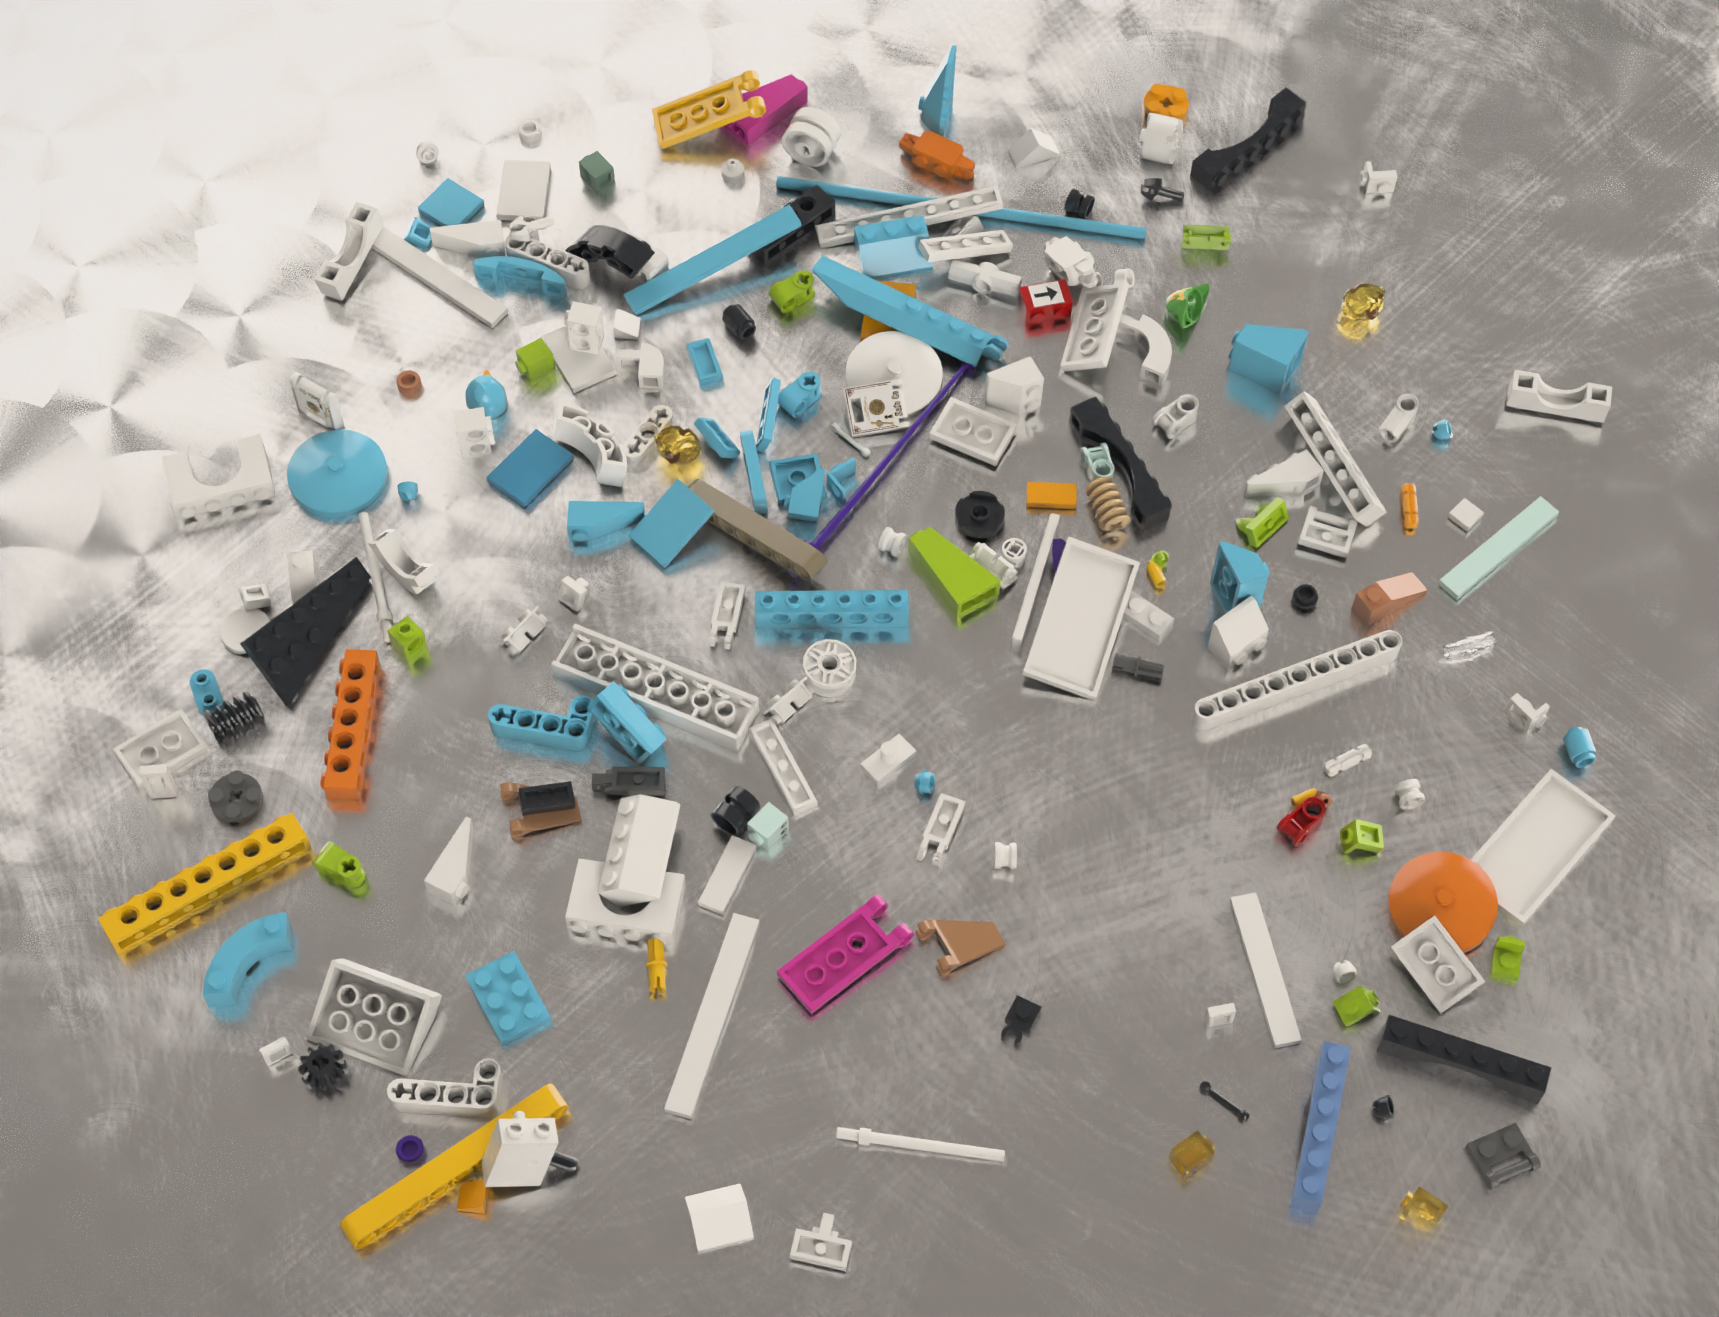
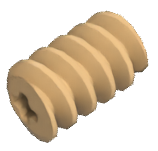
[1086,477,1131,532]

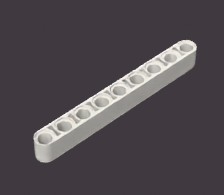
[1192,630,1402,731]

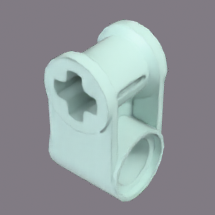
[1080,443,1114,483]

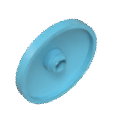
[287,429,388,518]

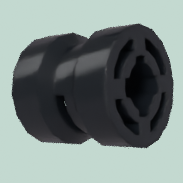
[1064,188,1095,219]

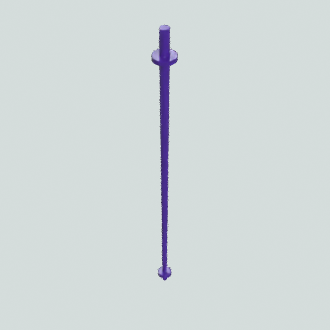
[788,361,974,577]

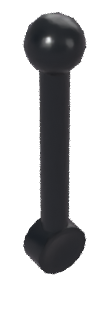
[1199,1081,1250,1121]

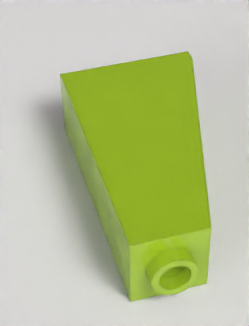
[908,527,1001,617]

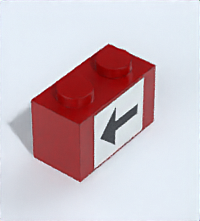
[1018,279,1073,324]

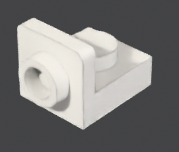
[1504,693,1550,732]

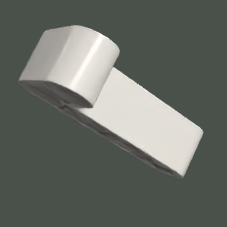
[505,216,591,289]
[387,1058,502,1118]

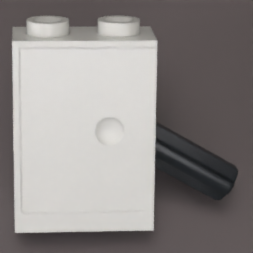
[481,1111,578,1187]

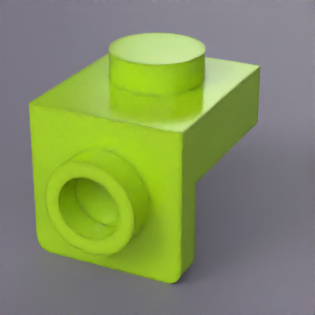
[1332,985,1381,1027]

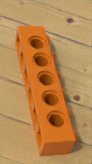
[320,649,380,801]

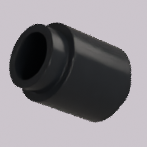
[722,304,756,340]

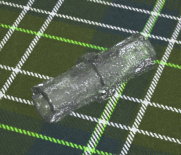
[1443,631,1497,661]

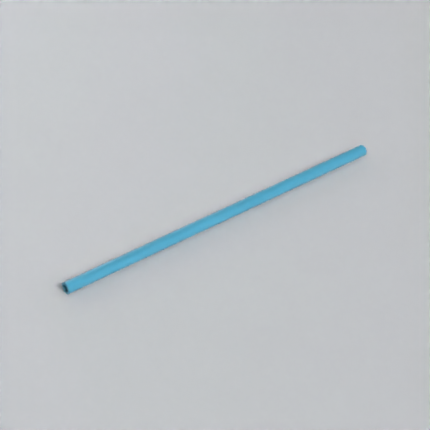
[776,176,1147,240]

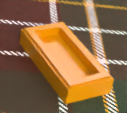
[1026,482,1077,509]

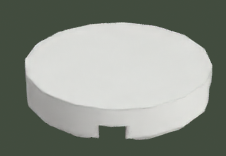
[220,607,270,655]

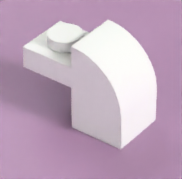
[616,343,665,390]

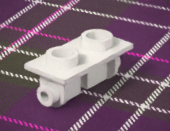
[970,542,1019,589]
[498,606,548,656]
[762,677,815,725]

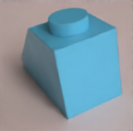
[783,468,825,522]

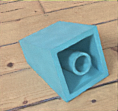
[1228,324,1309,394]

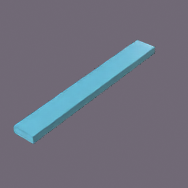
[623,204,802,316]

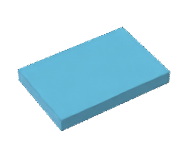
[629,479,715,568]

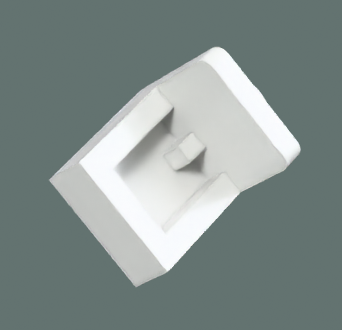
[1360,161,1397,194]

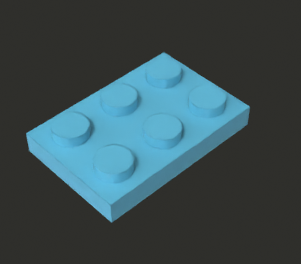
[465,951,552,1046]

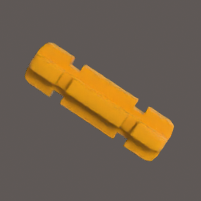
[1401,483,1419,529]

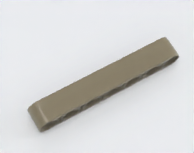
[688,479,827,581]

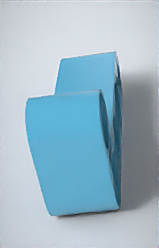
[488,696,595,751]

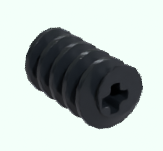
[204,691,265,741]

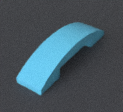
[473,256,567,298]

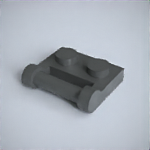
[1465,1123,1541,1189]

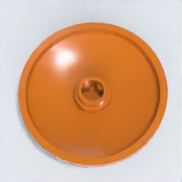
[1388,852,1498,953]

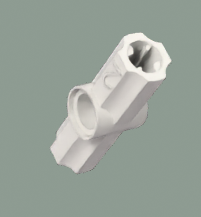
[948,259,1022,297]

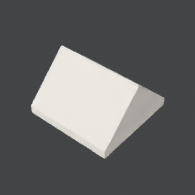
[685,1184,754,1252]

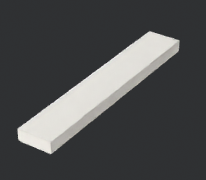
[1011,513,1060,653]
[1230,892,1302,1049]

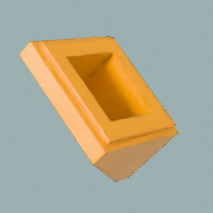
[456,1180,490,1214]

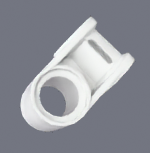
[1152,394,1199,439]

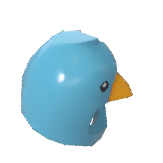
[465,369,507,420]

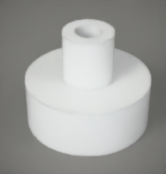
[721,158,744,183]

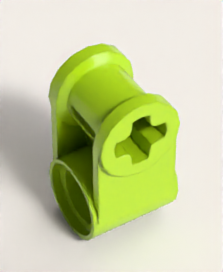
[768,270,815,313]
[312,841,366,888]

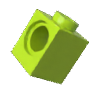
[387,615,427,662]

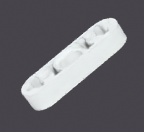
[623,405,673,464]

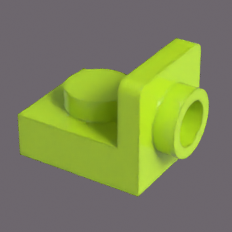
[1340,819,1384,854]
[1490,936,1526,981]

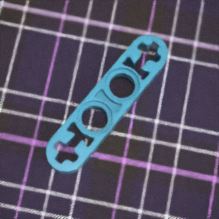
[740,430,768,514]

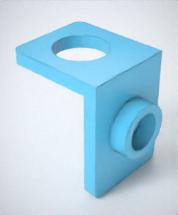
[826,458,856,505]

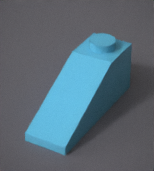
[567,501,645,541]

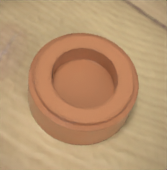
[396,370,422,395]

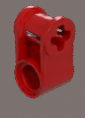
[1276,797,1326,847]

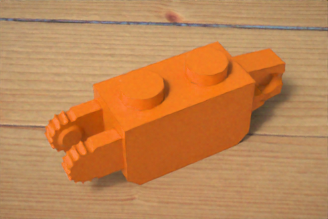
[899,131,975,182]

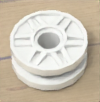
[802,639,857,697]

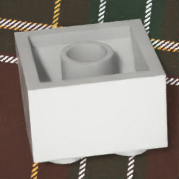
[984,356,1044,415]
[1207,595,1269,669]

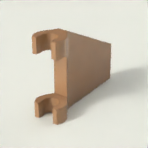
[500,782,582,838]
[915,919,1006,976]

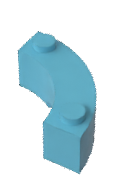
[203,912,292,1008]

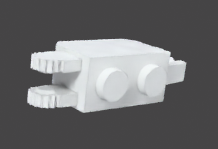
[1044,236,1098,288]

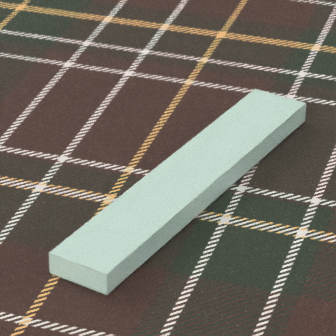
[1438,496,1559,600]

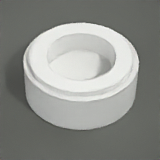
[518,120,542,143]

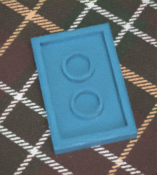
[487,429,574,508]

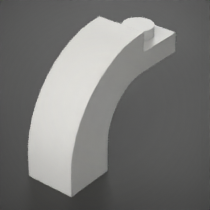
[1116,314,1172,388]
[368,529,440,595]

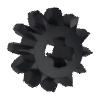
[298,1042,347,1091]

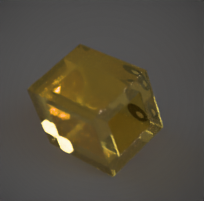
[1168,1130,1215,1180]

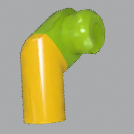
[1146,550,1169,588]

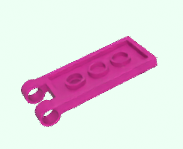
[777,894,914,1014]

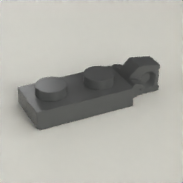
[592,767,665,795]

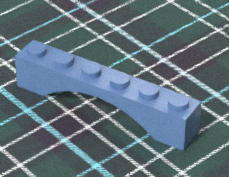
[1289,1041,1351,1214]

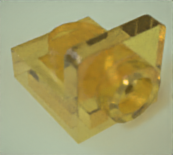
[1400,1186,1448,1223]

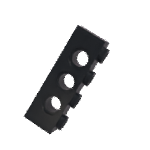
[752,185,835,265]

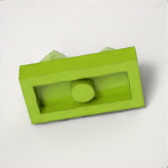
[1236,497,1289,548]

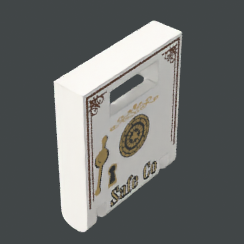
[290,372,345,430]
[843,379,910,438]

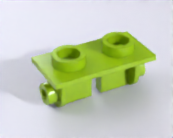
[1182,224,1231,250]

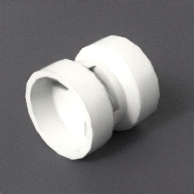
[1001,538,1027,571]

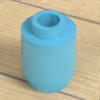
[1563,727,1596,768]

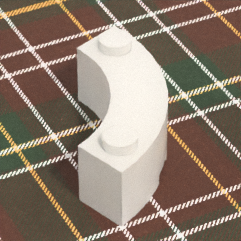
[552,402,627,487]

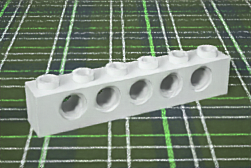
[1284,391,1387,527]

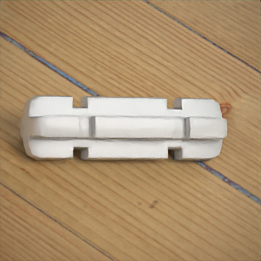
[1323,744,1372,777]

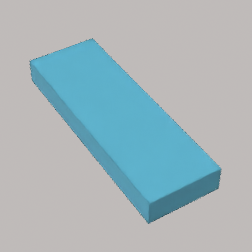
[756,378,781,452]

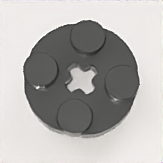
[208,770,263,824]

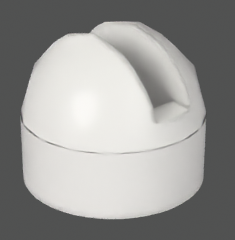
[1333,960,1357,984]

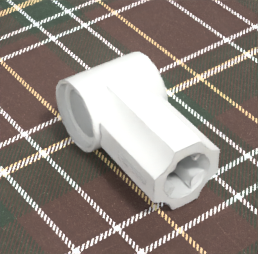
[1378,394,1419,443]

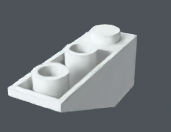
[1243,449,1324,498]

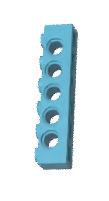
[755,590,909,629]

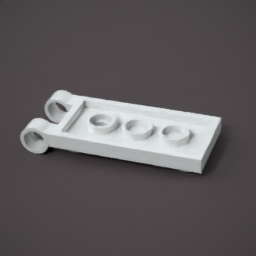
[1060,268,1134,372]

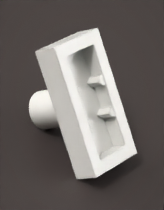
[860,734,917,786]

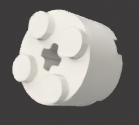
[1139,113,1183,164]

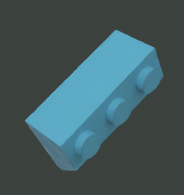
[854,215,933,279]
[1210,541,1270,613]
[586,682,667,765]

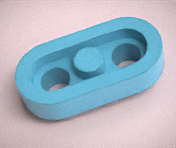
[189,669,224,717]

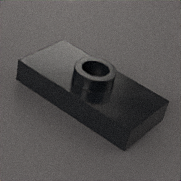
[518,781,576,816]

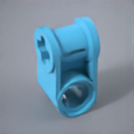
[777,371,821,418]

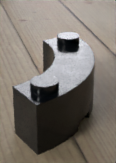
[565,225,655,280]

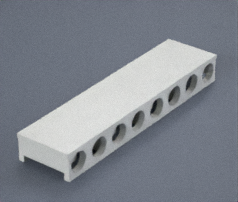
[551,624,760,752]

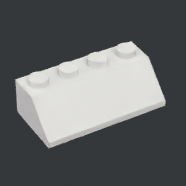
[598,794,680,907]

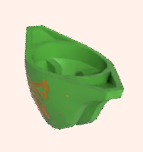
[1165,283,1210,329]

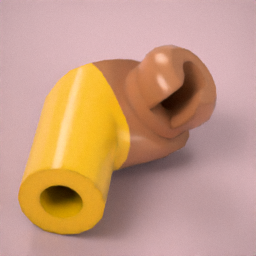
[1290,788,1332,809]

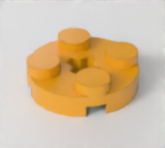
[1143,84,1189,120]

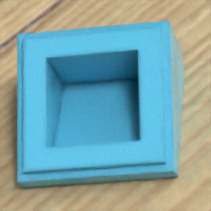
[403,217,433,248]

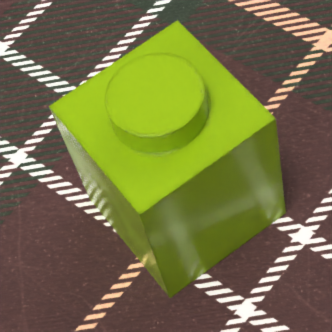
[515,338,555,381]

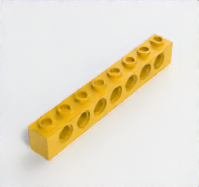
[98,813,311,954]

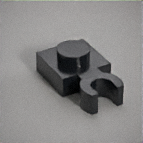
[1001,995,1042,1047]

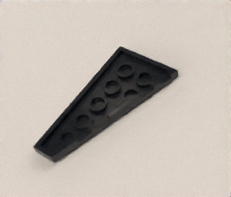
[240,557,371,706]

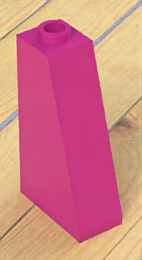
[718,74,808,146]

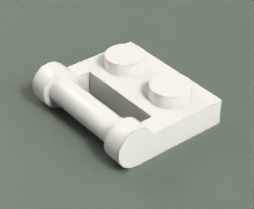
[1298,506,1358,558]

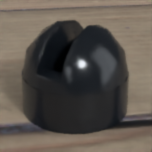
[1372,1095,1395,1118]

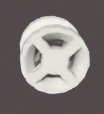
[878,527,907,558]
[1394,779,1425,810]
[994,842,1017,869]

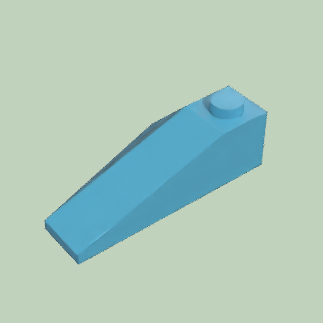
[918,45,957,137]

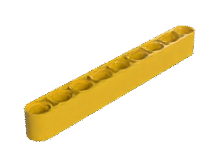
[339,1084,569,1250]

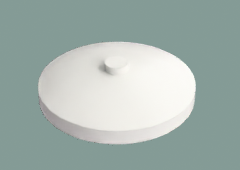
[845,331,943,420]

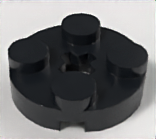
[955,491,1005,538]

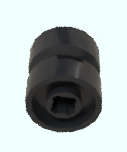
[711,786,760,836]

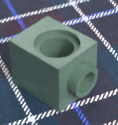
[578,150,615,194]

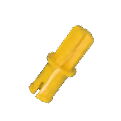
[646,938,667,993]

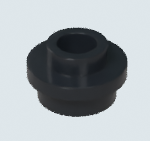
[1292,584,1318,609]

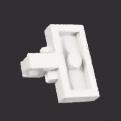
[790,1213,852,1271]

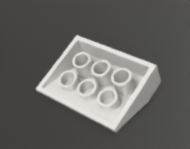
[305,958,442,1076]

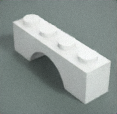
[314,201,384,301]
[1506,370,1612,423]

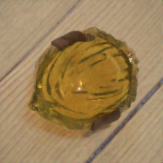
[1341,283,1386,322]
[654,425,701,465]

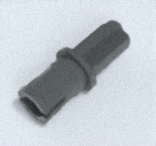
[1112,653,1164,678]

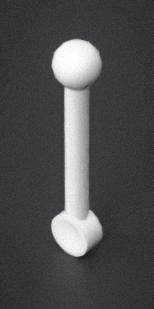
[830,423,871,457]

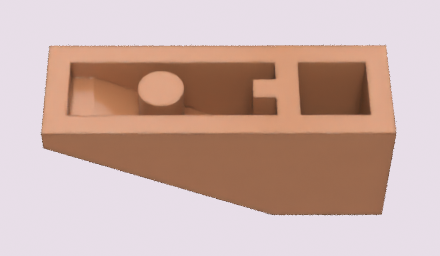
[1351,572,1428,627]

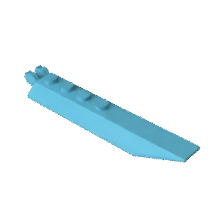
[812,255,1009,367]

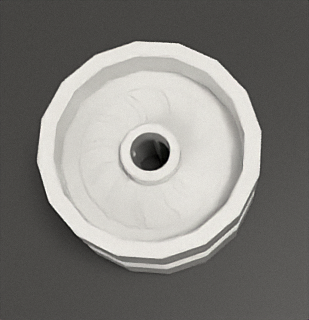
[782,107,841,167]

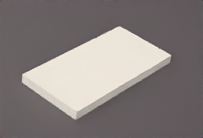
[1022,537,1140,701]
[1471,769,1616,927]

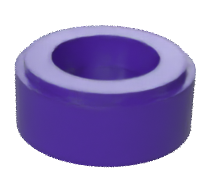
[396,1135,425,1166]

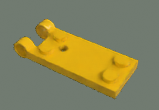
[652,70,766,149]

